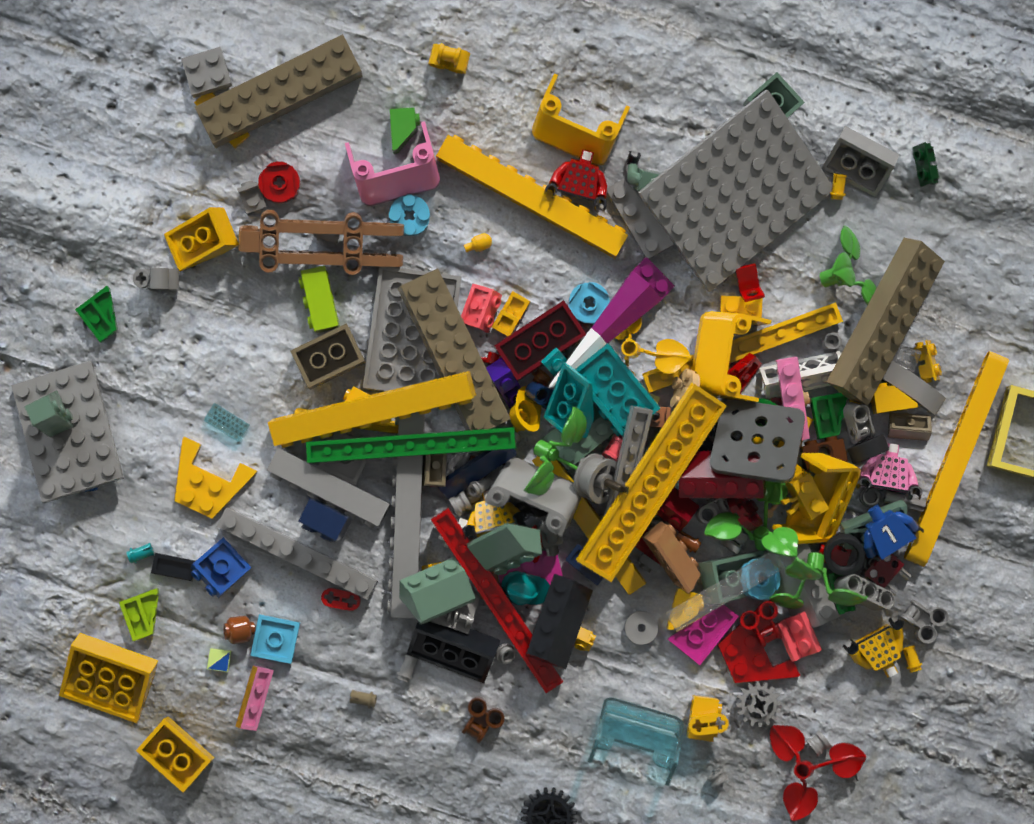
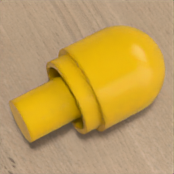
[463,233,492,253]

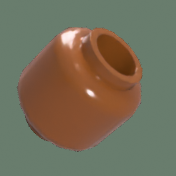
[223,616,255,644]

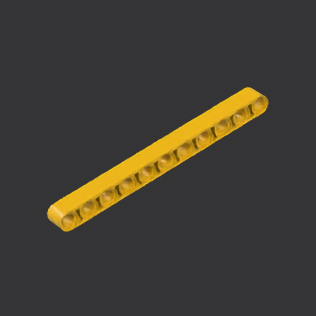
[904,351,1009,567]

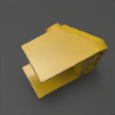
[532,73,630,166]
[692,311,771,402]
[772,453,861,544]

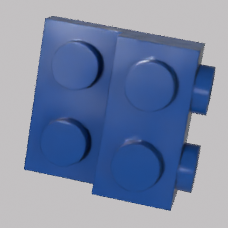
[191,537,252,598]

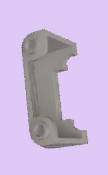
[484,458,582,536]

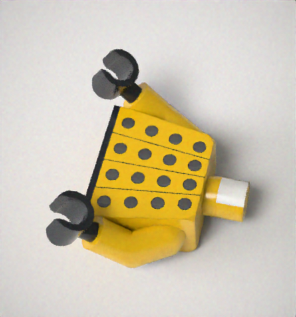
[462,490,526,539]
[843,615,904,678]

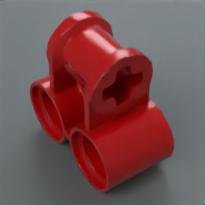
[739,601,782,648]

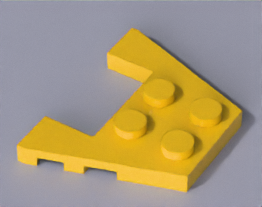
[175,437,258,519]

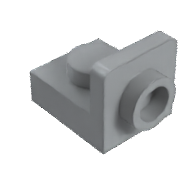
[237,181,267,215]

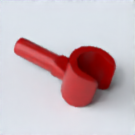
[481,352,499,364]

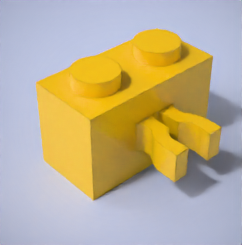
[780,471,829,520]

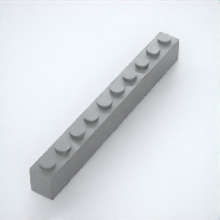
[387,412,425,618]

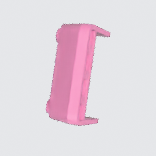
[345,121,440,206]

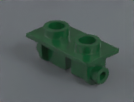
[912,142,940,187]

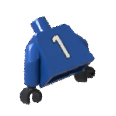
[864,505,924,566]

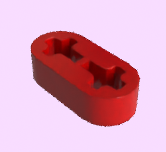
[321,588,361,611]

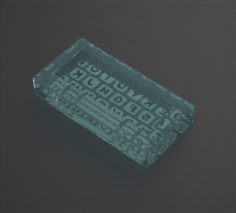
[204,403,250,442]

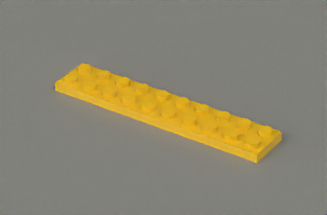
[576,383,727,582]

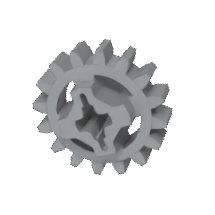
[735,681,782,727]

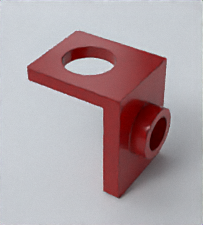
[736,263,765,302]

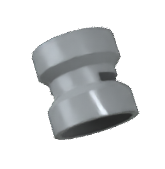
[721,532,749,555]

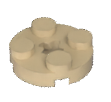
[670,369,700,408]

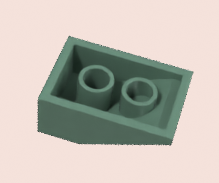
[698,550,765,604]

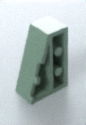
[24,390,73,438]

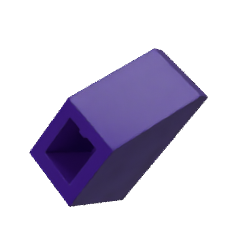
[486,358,521,408]

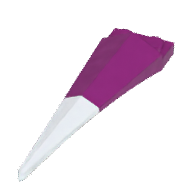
[549,257,675,388]

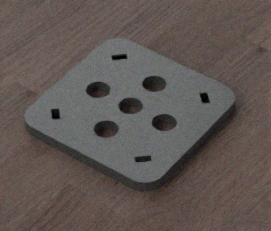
[710,399,805,483]

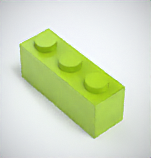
[298,265,340,333]

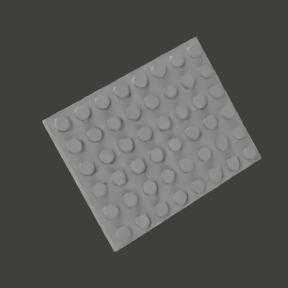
[638,90,832,292]

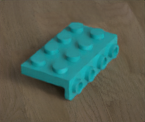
[575,343,661,437]

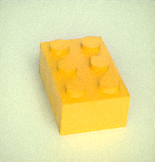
[136,716,215,792]

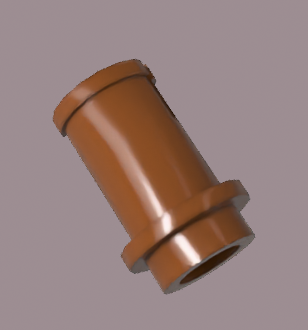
[676,530,702,553]

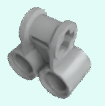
[133,268,179,290]
[900,599,949,644]

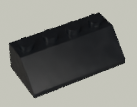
[526,574,593,670]
[407,621,500,683]

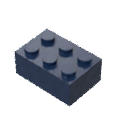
[298,499,353,542]

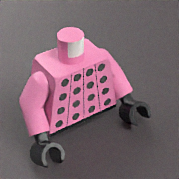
[856,443,922,500]

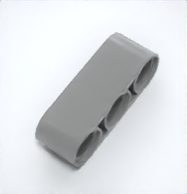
[834,574,895,611]

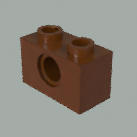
[800,436,848,471]

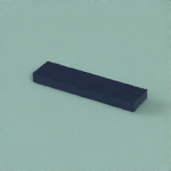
[437,449,517,500]

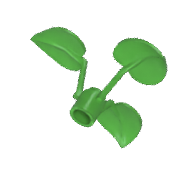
[820,225,877,305]
[523,407,587,495]
[704,481,798,558]
[768,552,868,609]

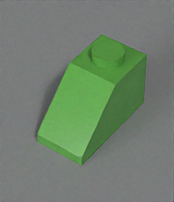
[390,108,420,154]

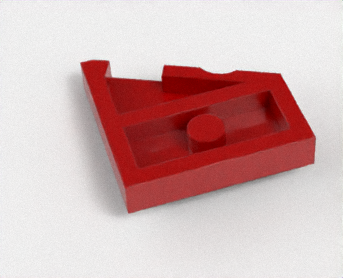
[727,353,762,394]

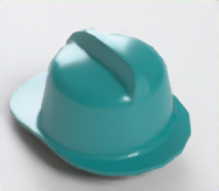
[501,571,550,605]

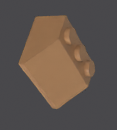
[641,522,701,593]

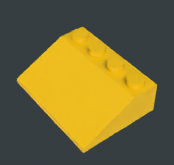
[59,633,159,723]

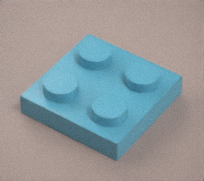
[250,614,301,664]

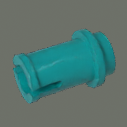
[126,543,155,564]

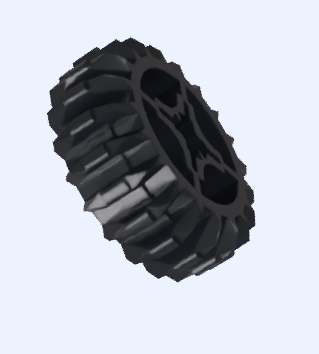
[521,787,577,824]

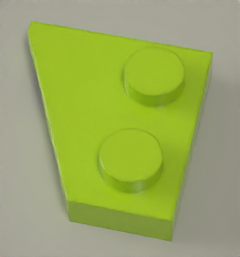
[119,588,159,641]

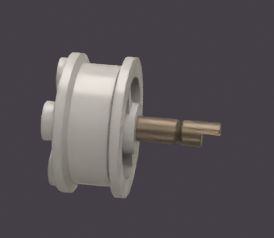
[573,453,629,504]

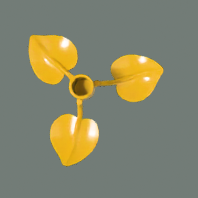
[615,317,691,375]

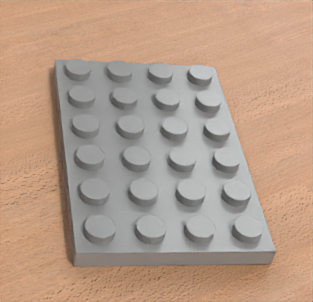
[363,267,462,391]
[11,361,124,504]

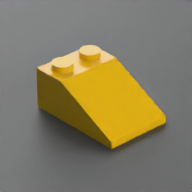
[164,207,239,271]

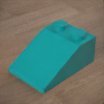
[544,363,594,438]

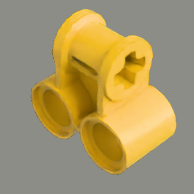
[428,43,470,74]

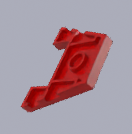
[717,601,800,683]

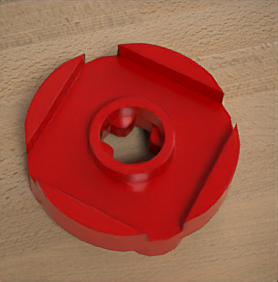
[258,161,300,204]

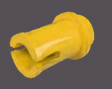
[830,174,847,200]
[902,645,923,673]

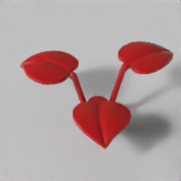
[770,725,867,821]

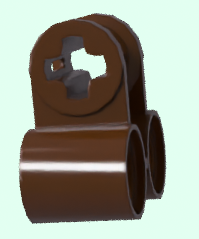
[461,697,505,744]

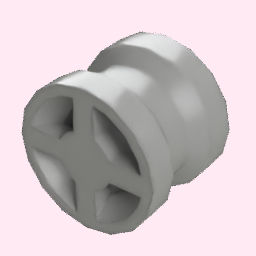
[449,491,473,517]
[806,731,832,757]

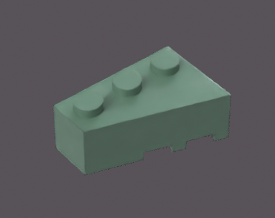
[840,499,908,549]

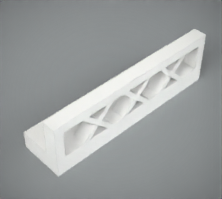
[759,351,841,399]

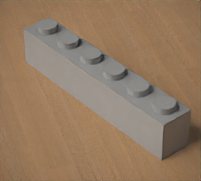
[267,448,391,528]

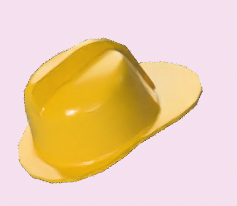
[509,386,541,432]

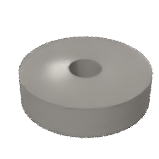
[624,611,658,645]

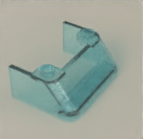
[588,697,684,786]

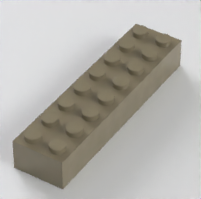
[195,34,363,148]
[827,237,945,406]
[397,268,510,431]

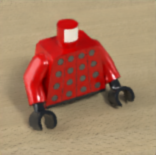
[544,150,607,211]

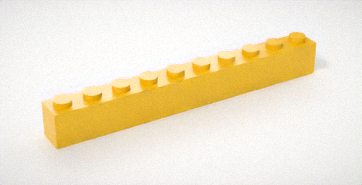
[436,135,628,259]
[267,371,476,448]

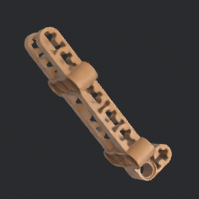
[239,210,404,275]

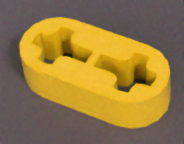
[688,713,729,736]

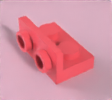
[461,284,502,333]
[776,611,822,662]

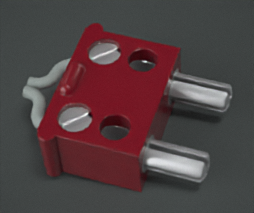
[861,554,911,596]

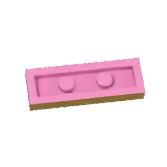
[236,665,274,731]

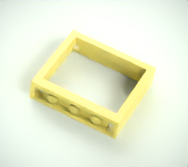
[986,385,1034,479]

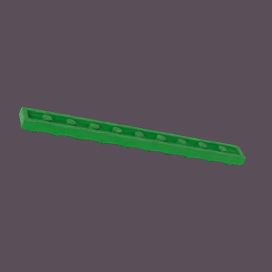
[306,427,516,463]

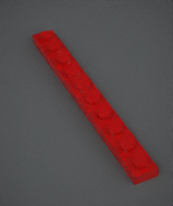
[431,508,563,693]

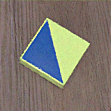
[207,648,232,672]

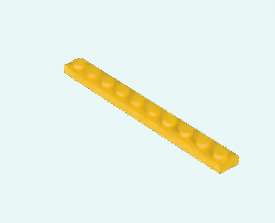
[642,302,843,393]

